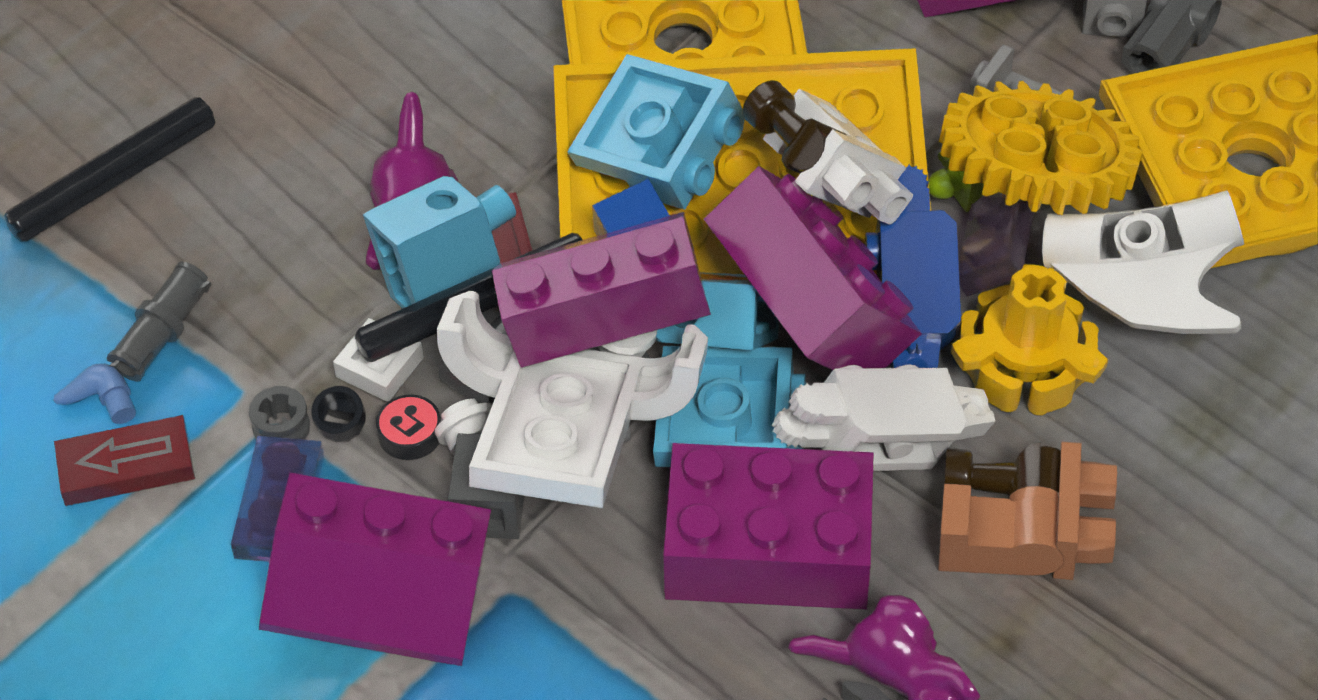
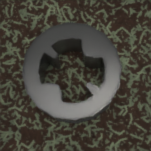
[248,386,310,451]

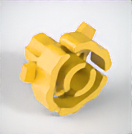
[951,264,1109,416]

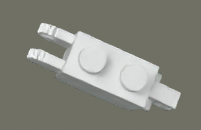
[772,365,996,471]

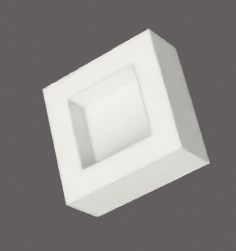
[333,318,424,402]

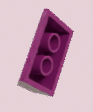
[492,212,711,368]
[259,473,491,666]

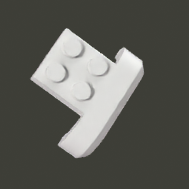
[437,291,708,508]

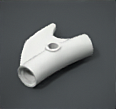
[1042,190,1244,334]

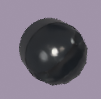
[311,386,366,443]

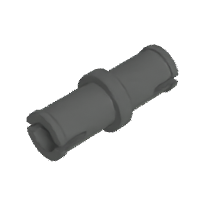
[106,261,211,382]

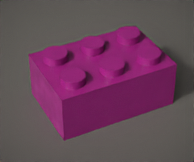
[704,166,922,370]
[663,443,874,610]

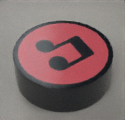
[376,395,441,460]

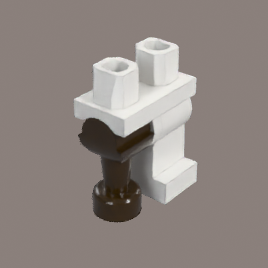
[743,80,913,225]

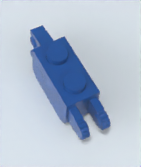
[864,164,961,368]

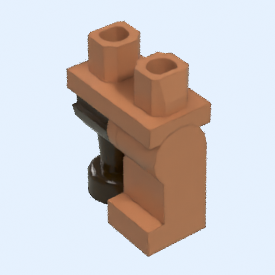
[938,441,1117,580]

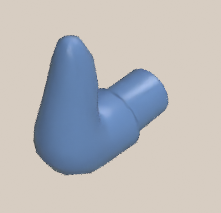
[53,363,136,424]

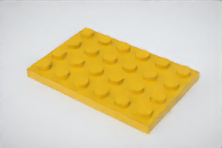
[553,48,931,275]

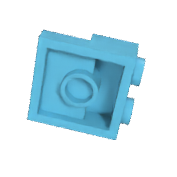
[567,54,744,210]
[653,346,806,467]

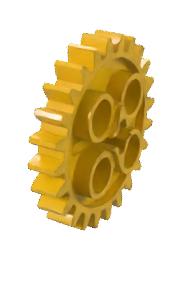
[939,81,1142,215]

